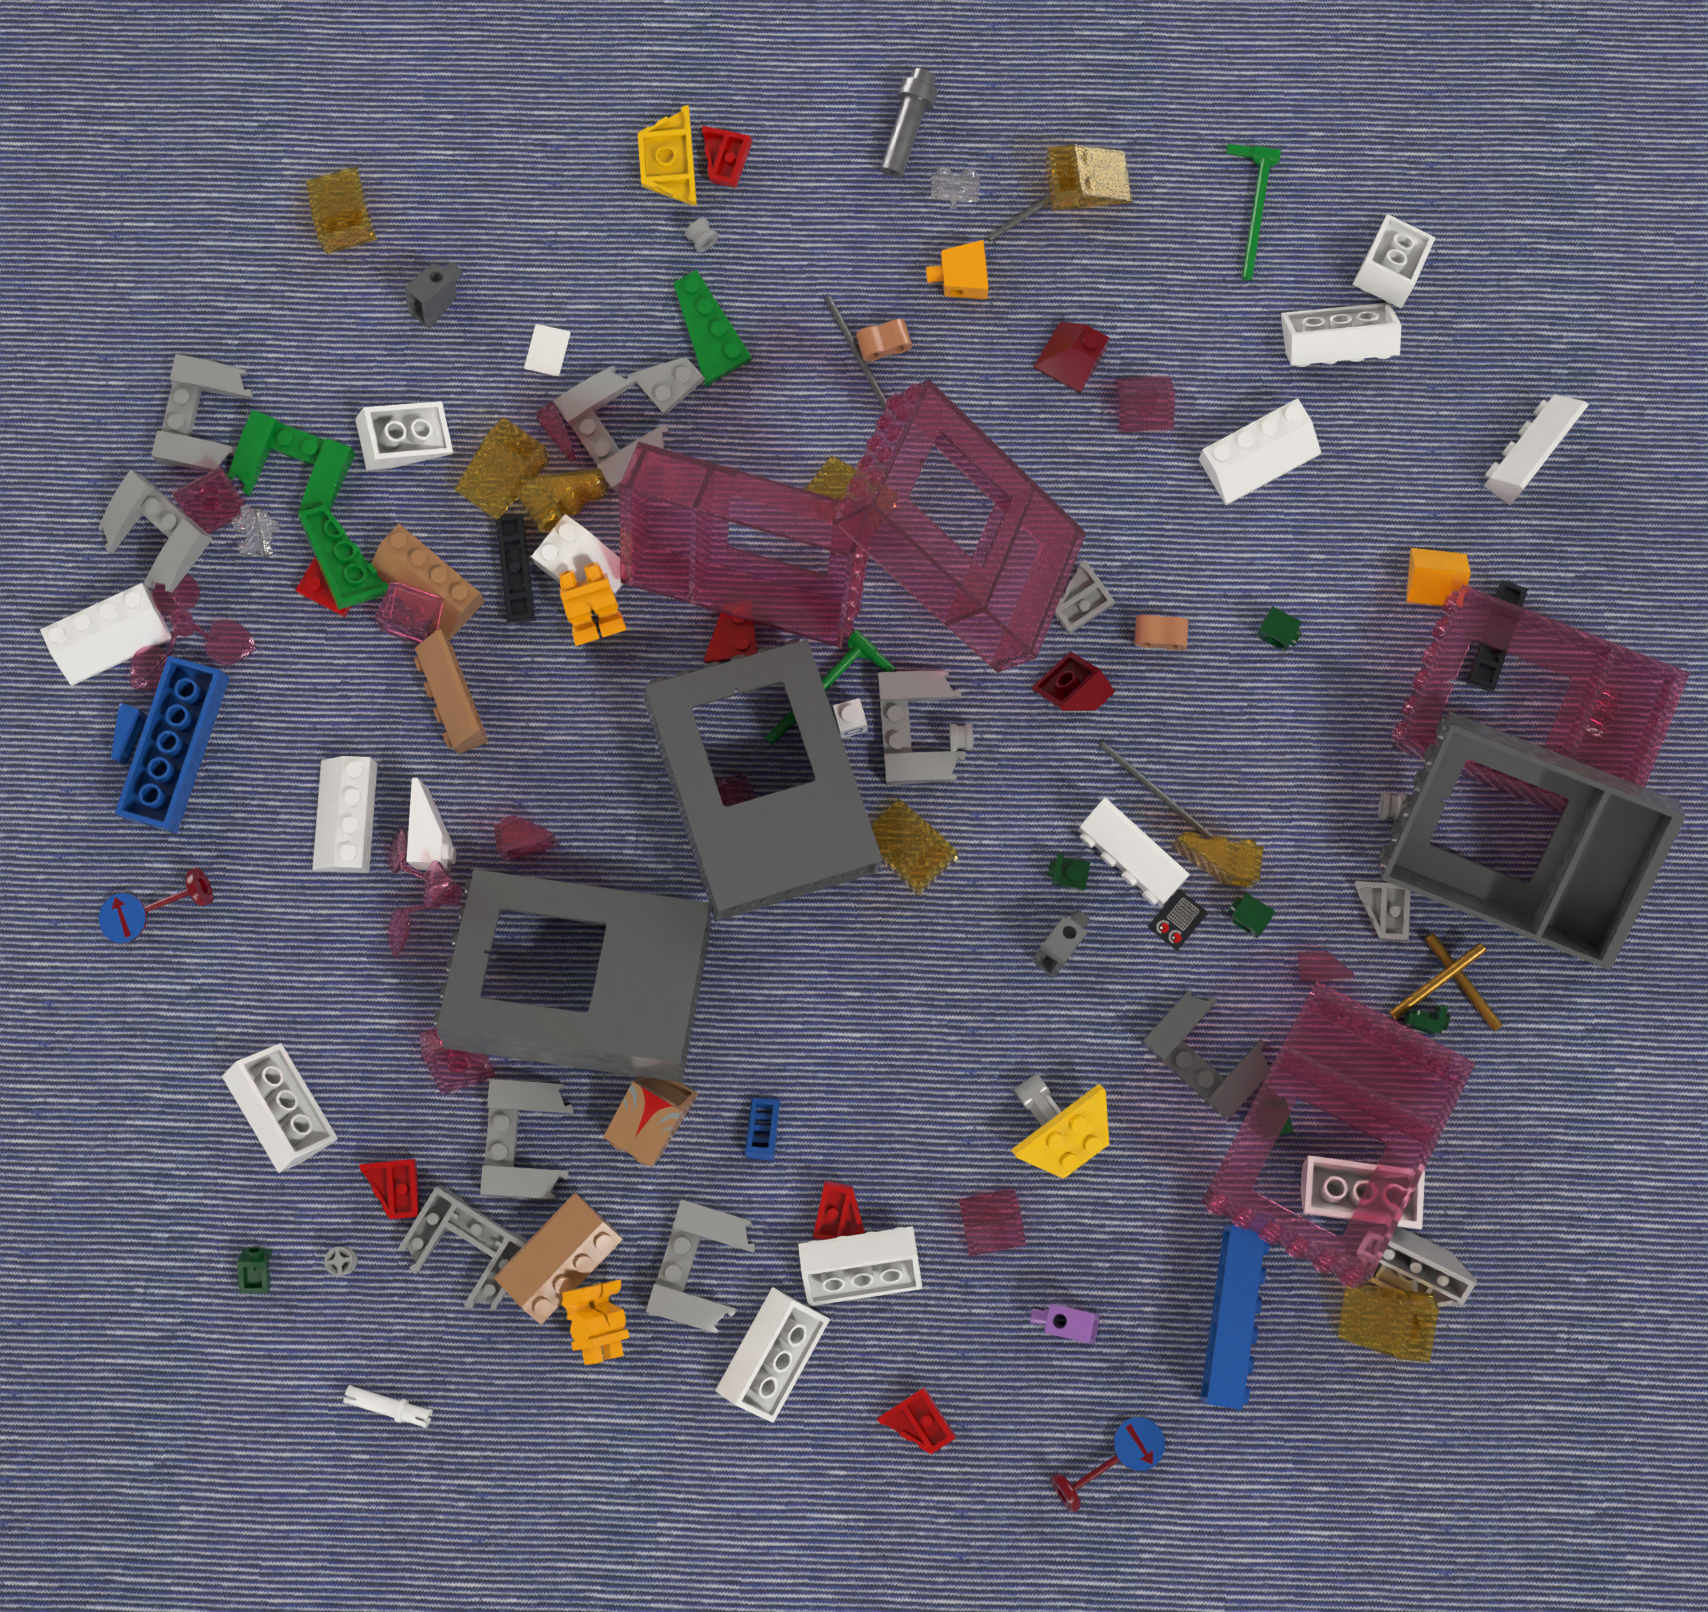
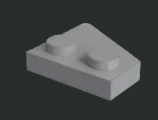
[630,357,706,415]
[1053,559,1115,634]
[1355,881,1411,941]

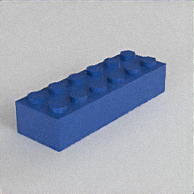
[114,656,230,834]
[1200,1225,1270,1410]

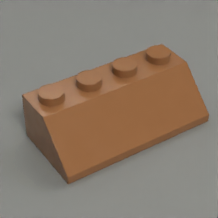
[371,524,485,640]
[414,629,489,754]
[494,1193,623,1325]

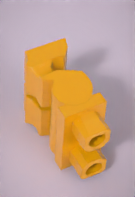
[559,562,627,646]
[561,1279,629,1365]

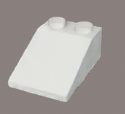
[1352,214,1436,308]
[355,401,453,470]
[531,514,634,594]
[406,778,456,871]

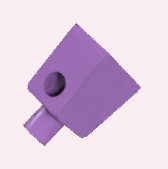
[1030,1304,1100,1344]

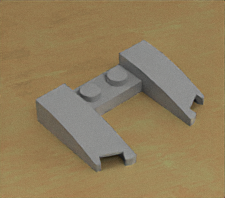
[151,354,253,474]
[553,366,672,492]
[99,470,213,593]
[878,671,966,786]
[480,1079,574,1199]
[398,1185,528,1310]
[646,1199,755,1333]

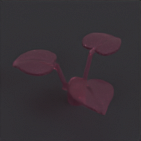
[130,574,256,690]
[388,826,462,959]

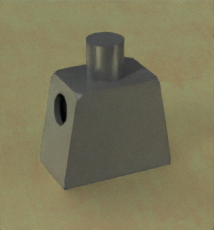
[405,263,463,329]
[1032,910,1090,978]

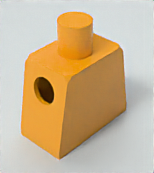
[926,240,988,299]

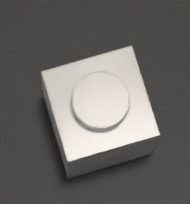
[833,698,868,738]

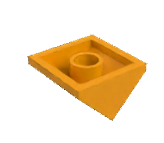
[1406,548,1471,608]

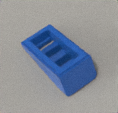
[111,703,147,766]
[745,1097,780,1161]

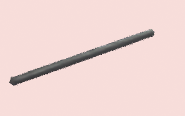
[986,159,1108,242]
[825,296,896,423]
[1099,742,1218,844]

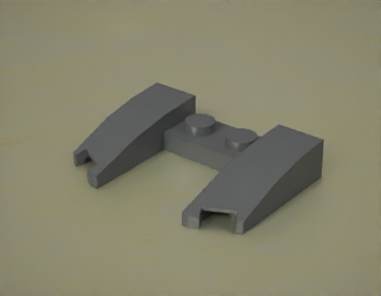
[1141,990,1274,1120]

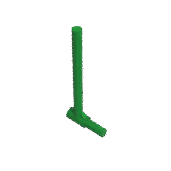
[1226,143,1281,281]
[765,630,896,746]

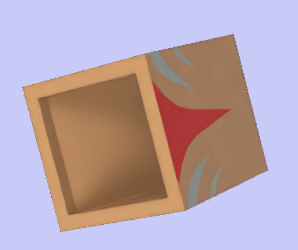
[603,1077,699,1167]

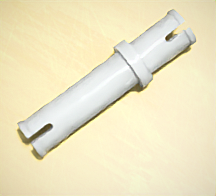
[343,1385,433,1428]

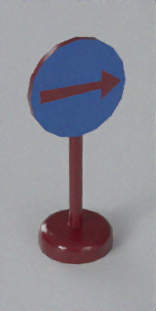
[99,868,213,943]
[1050,1417,1165,1514]

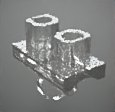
[930,167,980,209]
[232,504,279,558]

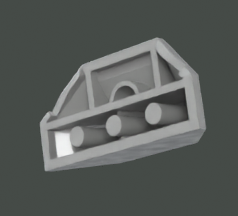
[1356,1226,1477,1308]

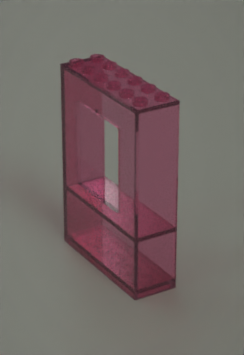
[833,379,1086,673]
[619,441,874,648]
[1390,585,1690,814]
[1201,981,1475,1289]

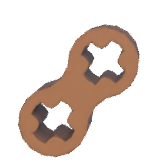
[856,319,912,362]
[1134,615,1189,650]

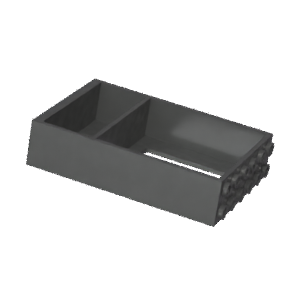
[644,639,883,922]
[1378,711,1686,970]
[434,869,712,1083]

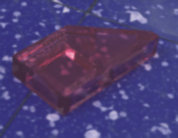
[1298,951,1354,981]

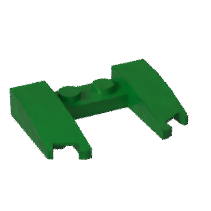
[228,410,356,515]

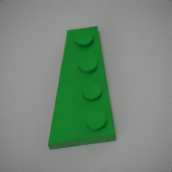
[674,269,752,387]
[298,505,391,610]

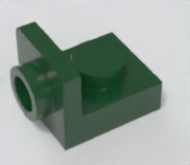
[1048,854,1090,891]
[1402,1004,1450,1036]
[237,1246,272,1293]

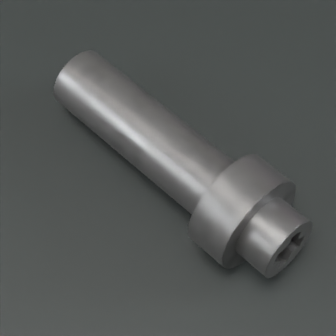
[880,68,938,178]

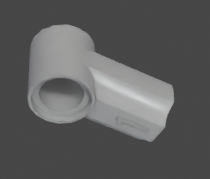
[1013,1073,1062,1127]

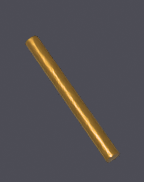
[1424,933,1503,1032]
[1388,942,1487,1020]

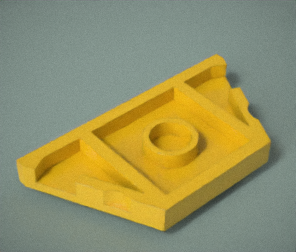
[638,105,697,206]
[1011,1084,1109,1179]

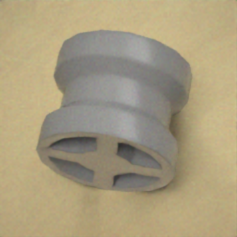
[685,218,719,252]
[949,723,973,751]
[1378,791,1406,821]
[324,1247,358,1276]

